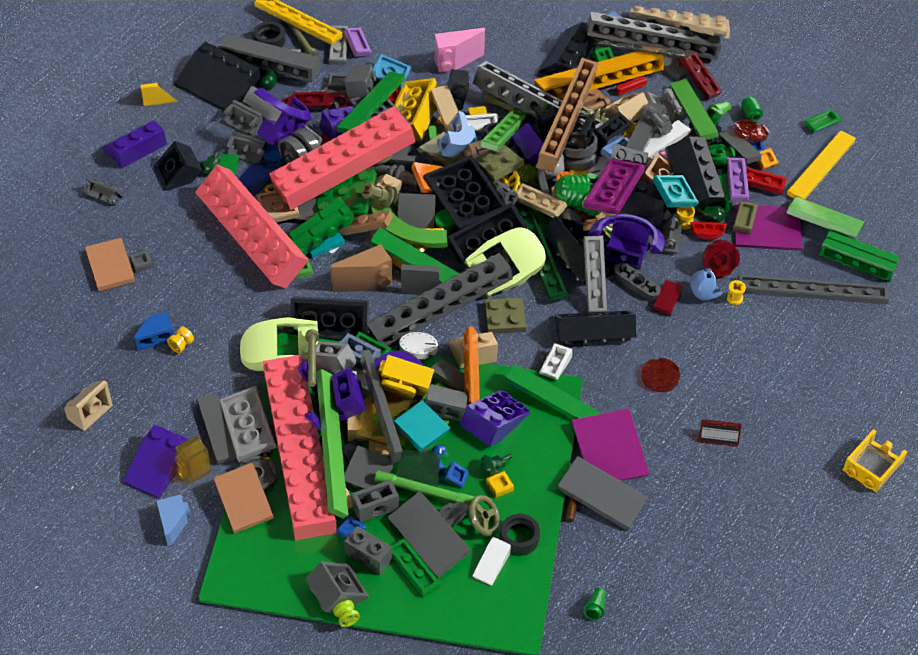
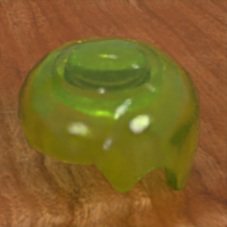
[509,162,537,186]

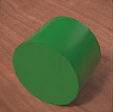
[435,210,458,237]

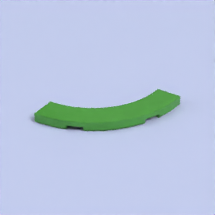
[370,200,448,248]

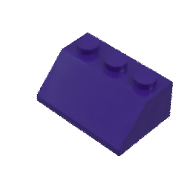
[102,120,167,168]

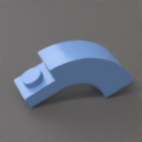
[438,111,475,157]

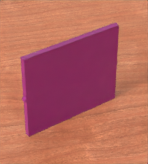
[733,204,802,251]
[572,408,649,482]

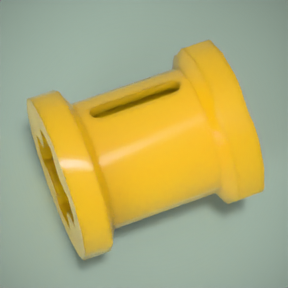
[727,280,746,305]

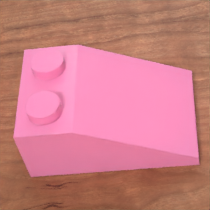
[434,28,485,73]

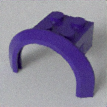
[254,88,312,146]
[588,214,665,270]
[298,360,366,431]

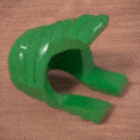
[554,173,601,216]

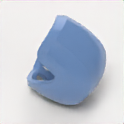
[690,268,723,301]

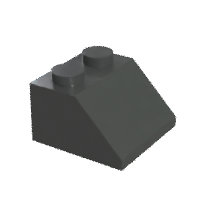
[306,562,369,612]

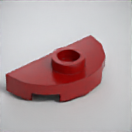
[690,222,727,240]

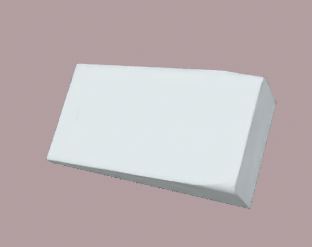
[539,343,572,380]
[473,537,511,586]

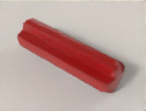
[615,76,647,95]

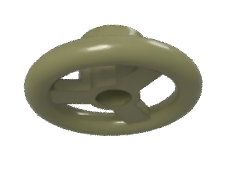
[469,495,500,536]

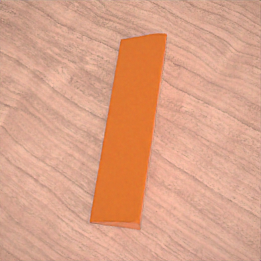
[463,326,480,407]

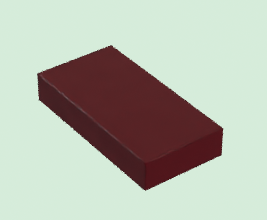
[653,280,684,316]

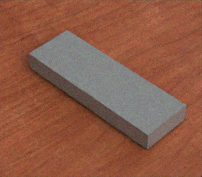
[329,26,348,65]

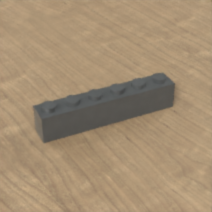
[218,34,320,83]

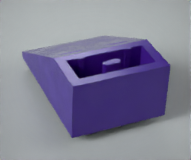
[460,390,531,447]

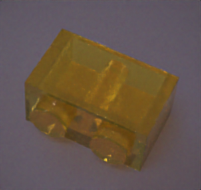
[175,436,211,484]

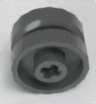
[278,127,320,164]
[562,129,598,171]

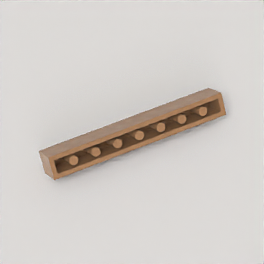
[537,58,598,173]

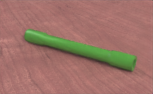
[374,470,475,506]

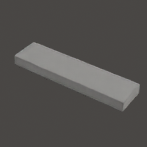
[584,236,607,312]

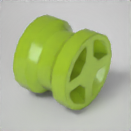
[333,600,360,627]

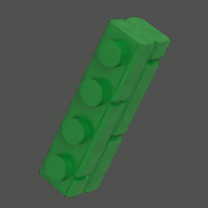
[287,197,355,256]
[820,231,900,282]

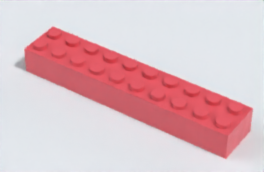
[263,355,337,541]

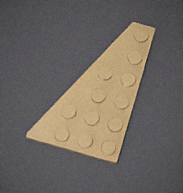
[629,6,730,39]

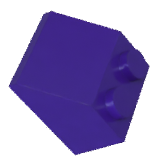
[512,123,545,165]

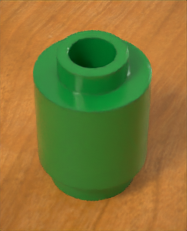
[741,97,763,122]

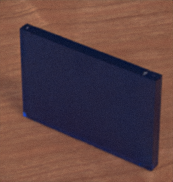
[239,162,279,198]

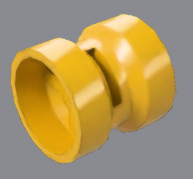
[676,207,695,229]
[167,327,194,353]

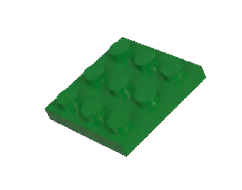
[314,169,377,217]

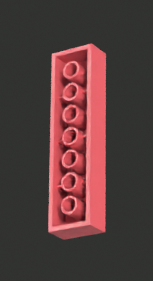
[269,106,415,210]
[195,165,309,288]

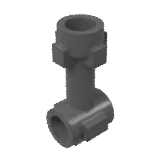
[645,107,673,136]

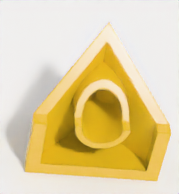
[140,83,178,106]

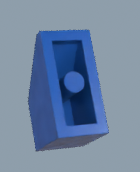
[134,312,174,351]

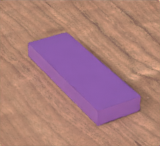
[726,158,749,202]

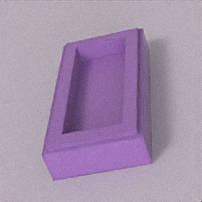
[344,28,371,56]

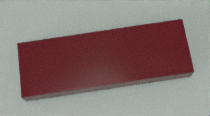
[680,51,722,101]

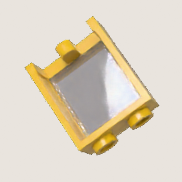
[843,429,908,493]

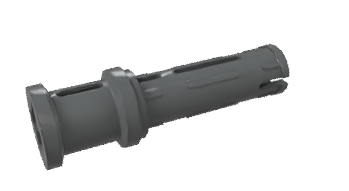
[484,173,518,205]

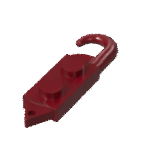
[282,91,350,110]

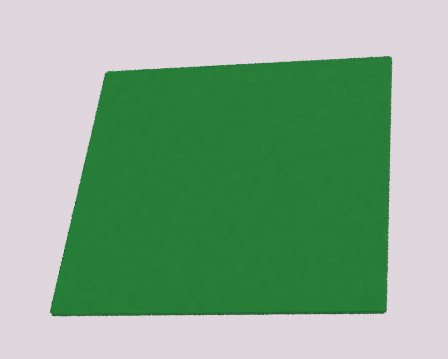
[199,333,583,655]

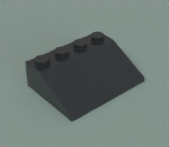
[175,42,260,111]
[424,155,506,230]

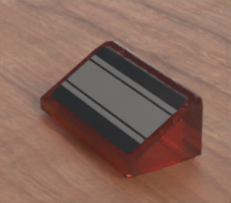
[698,419,742,447]

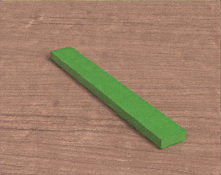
[316,369,348,518]

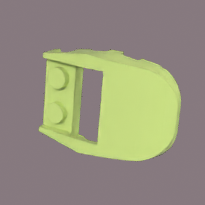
[465,228,546,299]
[240,317,318,371]

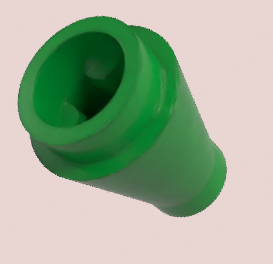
[583,588,606,621]

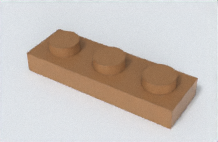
[338,210,393,236]

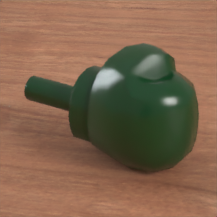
[259,70,277,90]
[199,152,220,175]
[695,206,725,223]
[480,454,512,476]

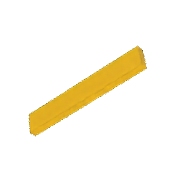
[254,0,342,45]
[787,131,856,200]

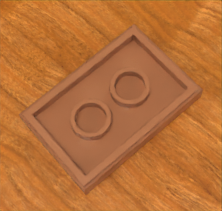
[85,238,135,291]
[214,463,274,534]

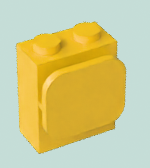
[378,355,434,400]

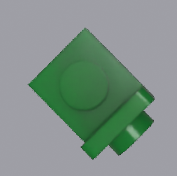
[590,46,614,62]

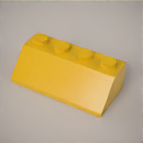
[394,78,439,141]

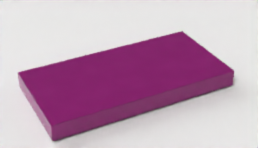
[583,158,645,215]

